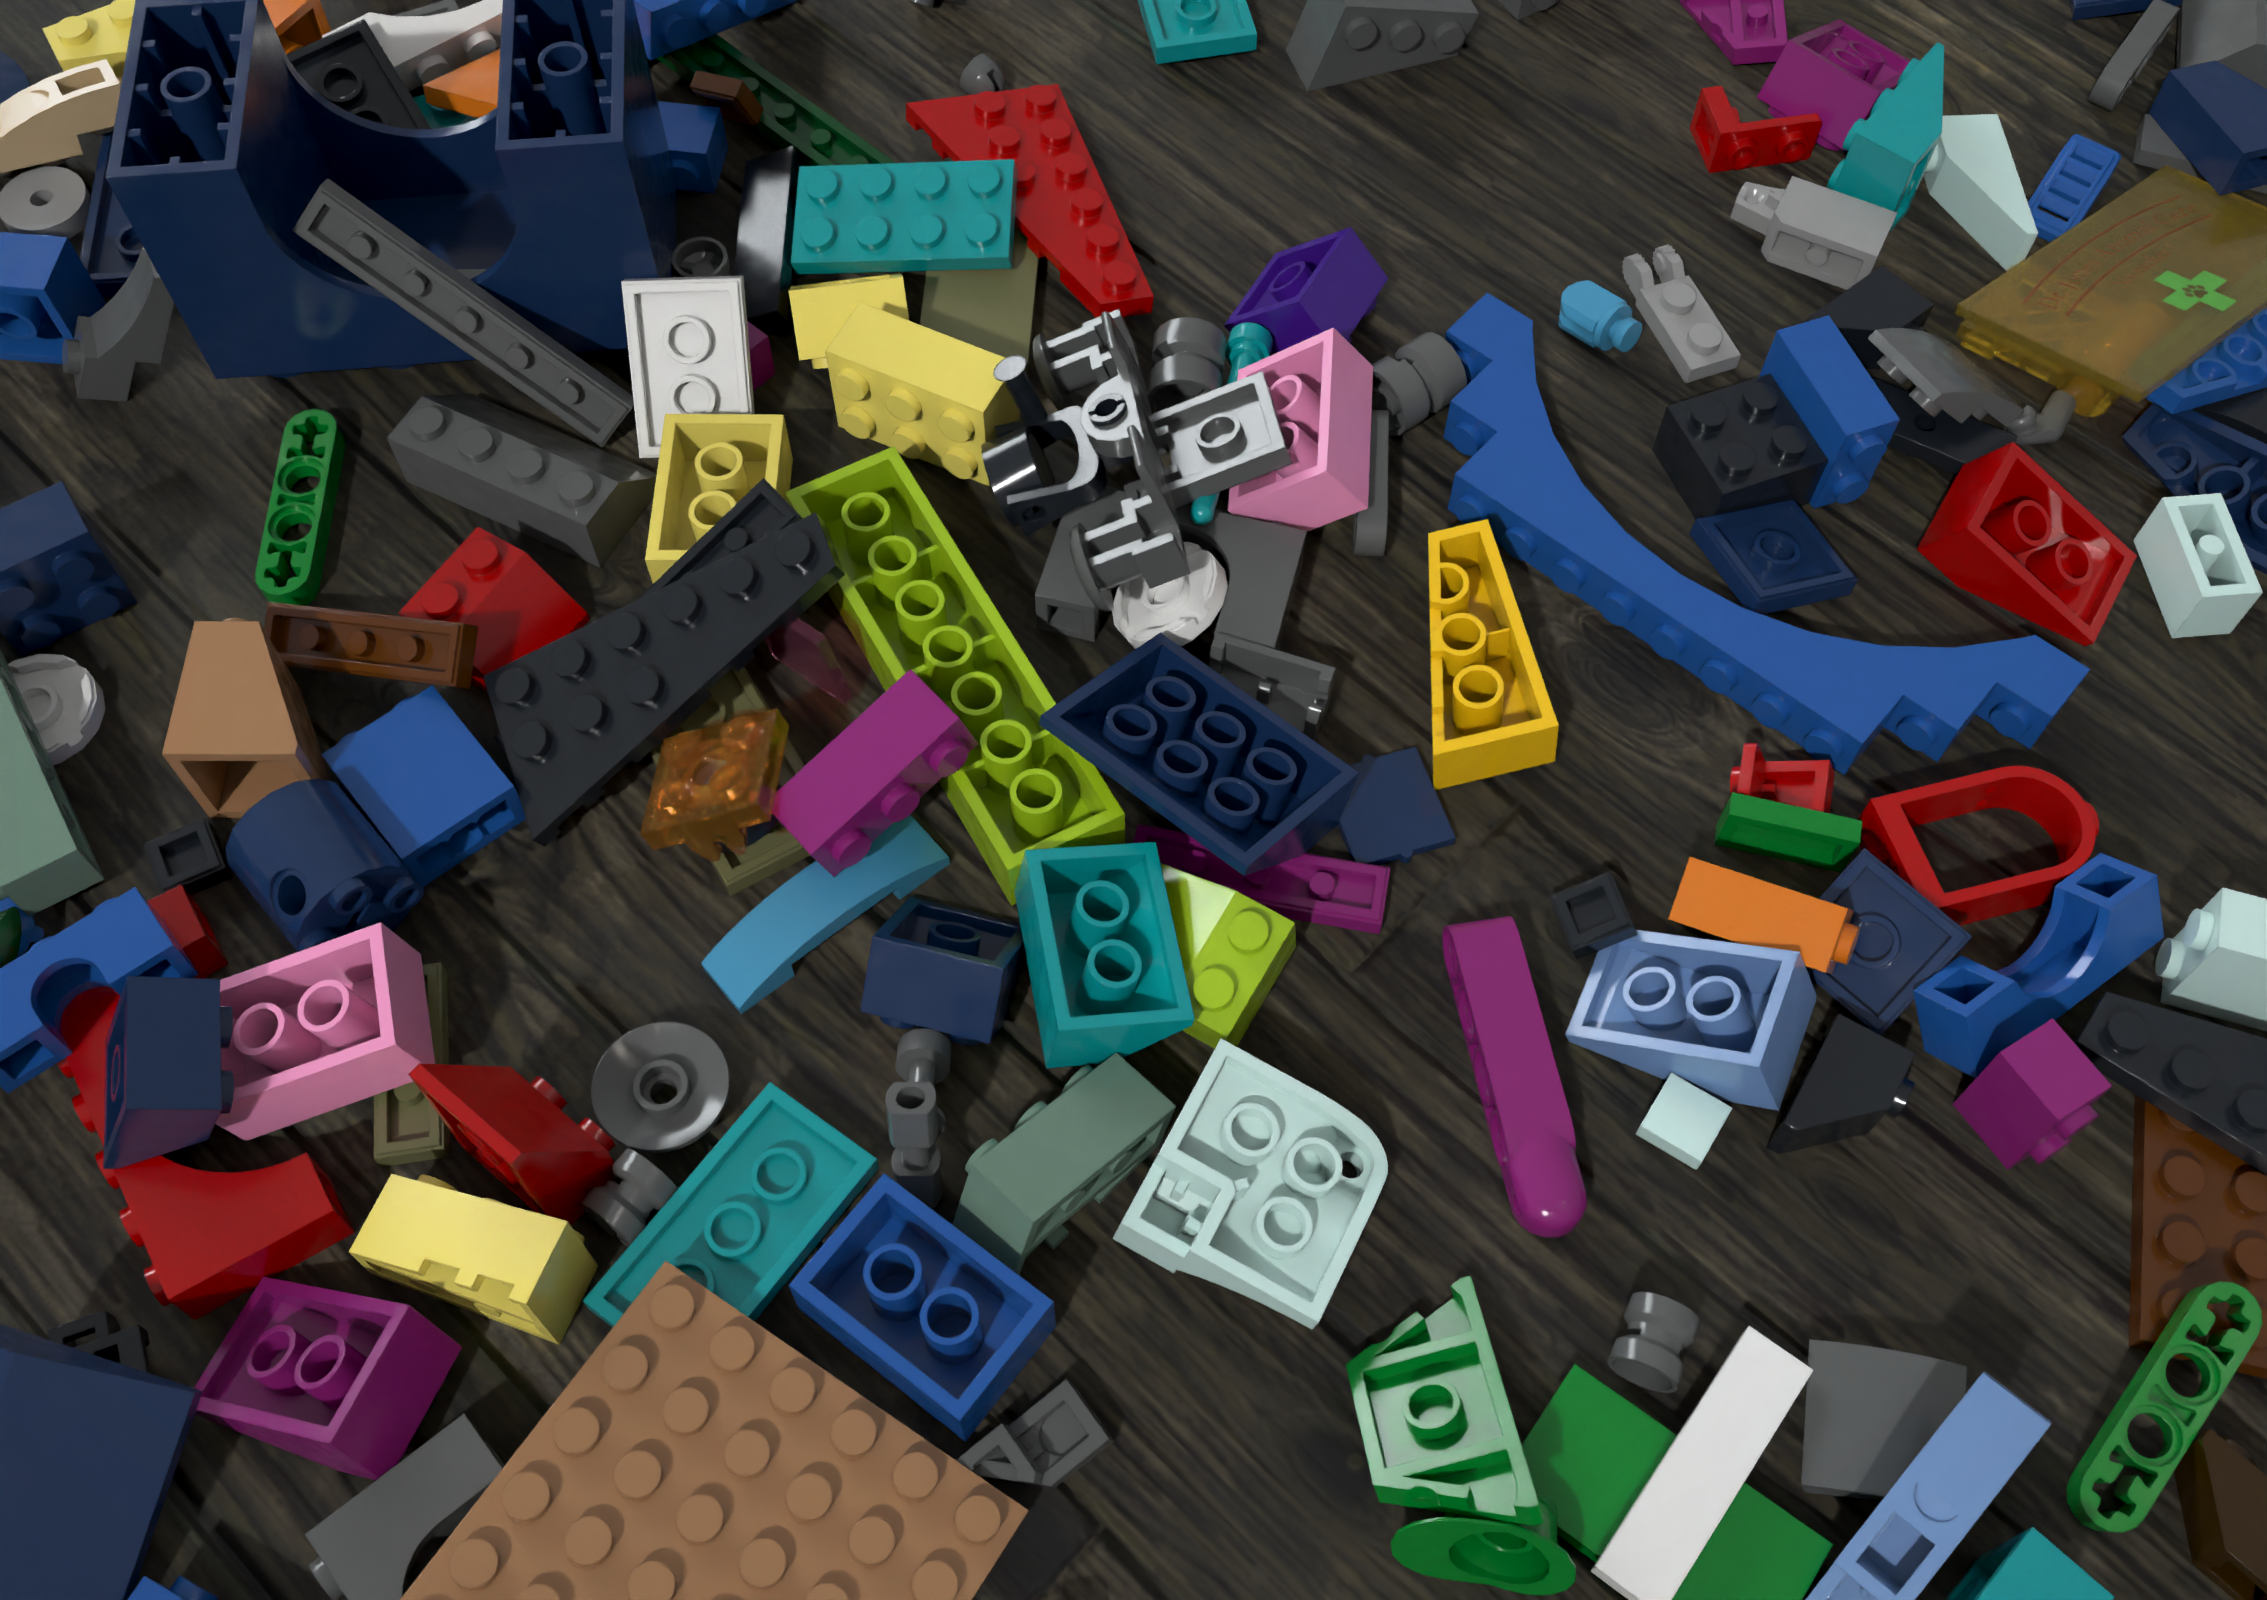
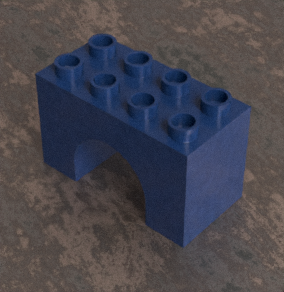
[106,0,676,379]

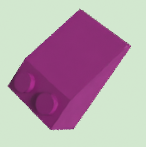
[1756,19,1910,151]
[194,1277,462,1480]

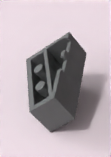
[1286,0,1479,92]

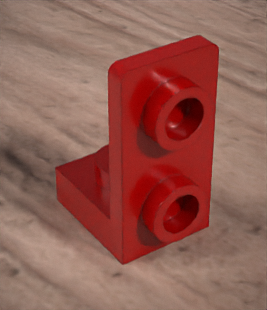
[1690,86,1822,173]

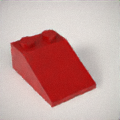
[1916,442,2137,646]
[408,1063,616,1226]

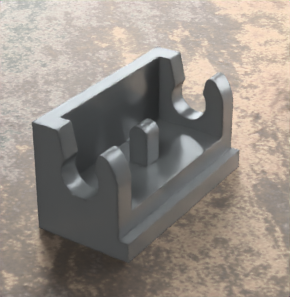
[1209,632,1336,742]

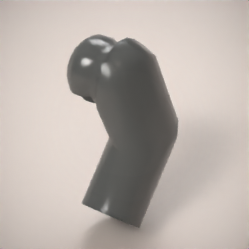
[2003,390,2078,446]

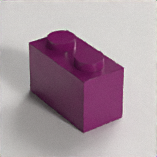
[1953,1018,2112,1170]

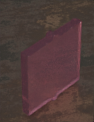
[765,618,853,705]

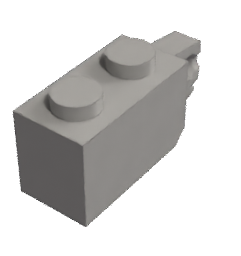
[1730,176,1897,290]

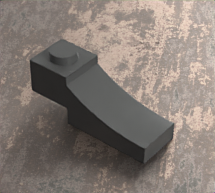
[62,246,174,402]

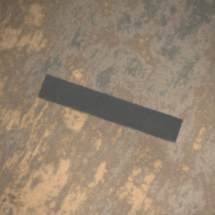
[292,178,634,447]

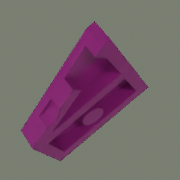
[1680,0,1788,65]

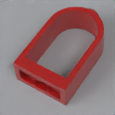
[1858,766,2099,926]

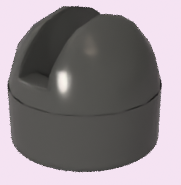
[959,53,1005,95]

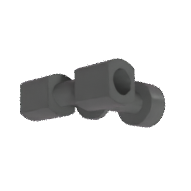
[885,1029,952,1208]

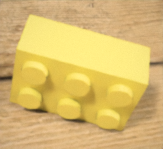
[825,302,1020,487]
[645,414,793,584]

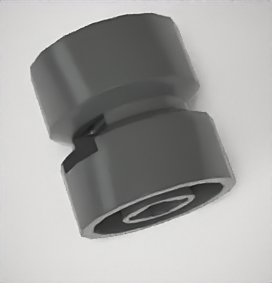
[1148,317,1226,414]
[1372,332,1467,436]

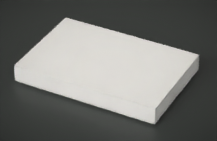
[621,276,755,458]

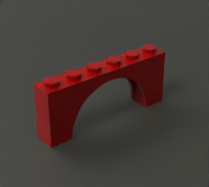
[56,885,355,1320]

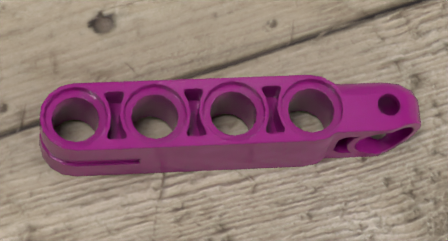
[1442,916,1587,1237]

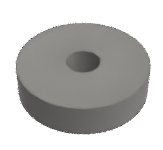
[0,166,91,239]

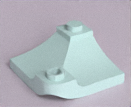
[1112,1039,1388,1329]

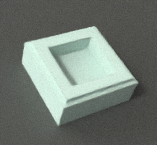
[1636,1072,1732,1170]

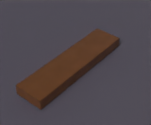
[264,602,478,689]

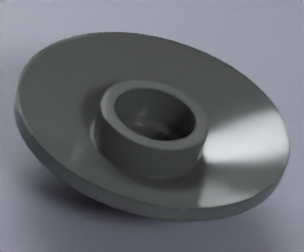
[591,1022,730,1153]

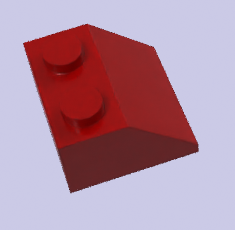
[398,527,590,692]

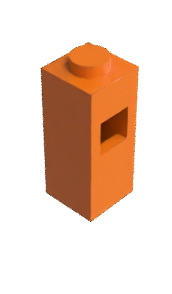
[1668,857,1860,974]

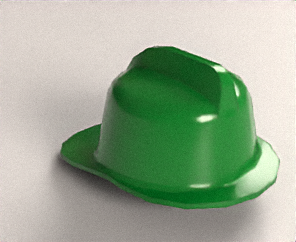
[1391,1495,1576,1595]

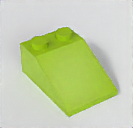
[1160,863,1296,1049]

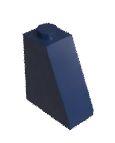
[2148,60,2267,196]

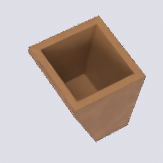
[162,618,330,818]

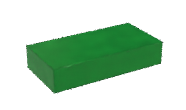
[1714,792,1862,873]

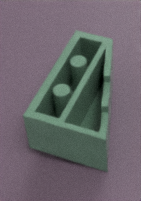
[952,1053,1176,1275]

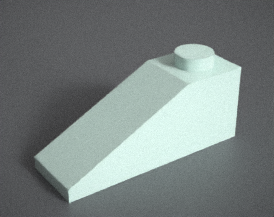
[1924,114,2038,272]

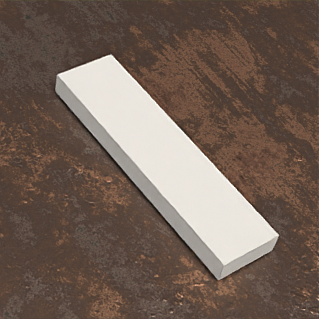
[1591,1326,1813,1600]

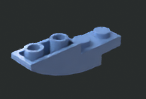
[1806,1371,2052,1600]

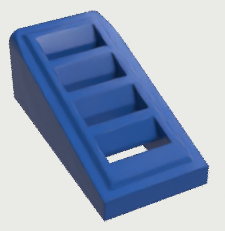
[2028,134,2121,249]

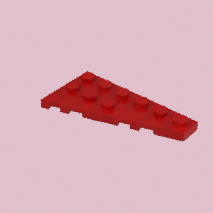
[906,84,1154,318]

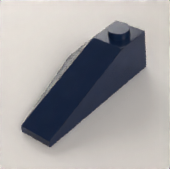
[2122,403,2267,574]

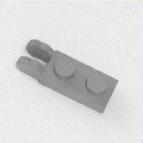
[1622,244,1741,383]

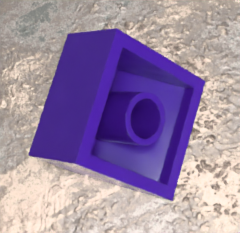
[1224,227,1388,353]

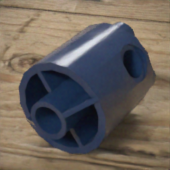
[225,778,424,952]

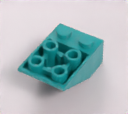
[1827,42,1944,233]

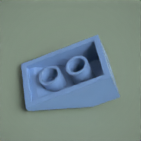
[1565,930,1817,1111]

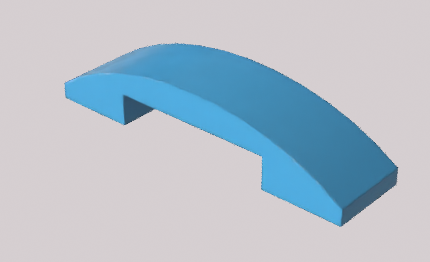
[701,815,950,1014]

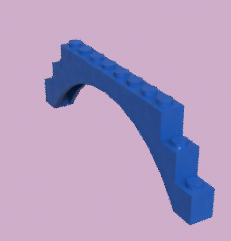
[1443,292,2090,775]

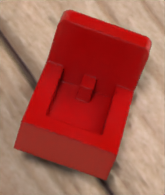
[1730,743,1835,813]

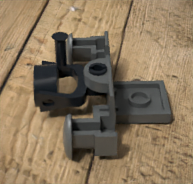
[981,309,1292,612]

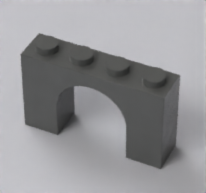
[1035,485,1307,651]
[305,1414,505,1600]

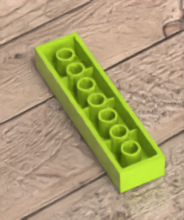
[785,446,1125,906]

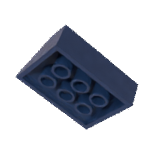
[1039,632,1359,876]
[0,1325,203,1600]

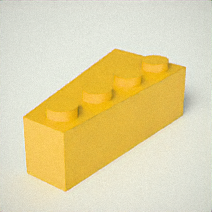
[1428,519,1559,790]

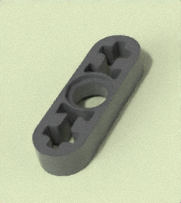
[2088,0,2180,112]
[1352,409,1389,557]

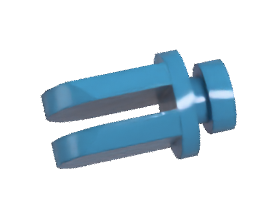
[1558,280,1642,352]

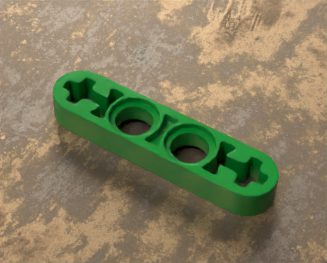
[255,409,345,606]
[2066,1281,2263,1533]

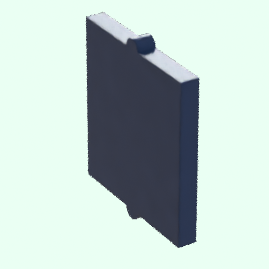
[1337,746,1456,865]

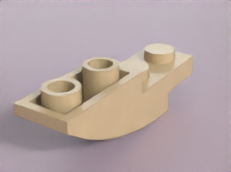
[0,59,123,178]

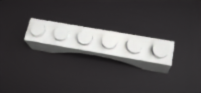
[322,0,503,92]

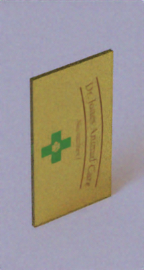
[1955,165,2267,403]

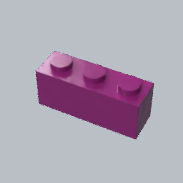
[764,669,979,877]

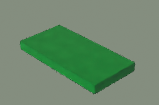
[1522,1364,1834,1600]

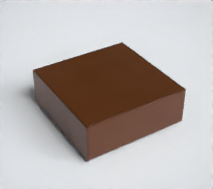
[690,70,764,126]

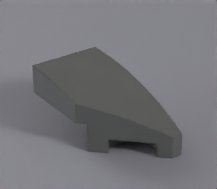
[956,1379,1115,1487]

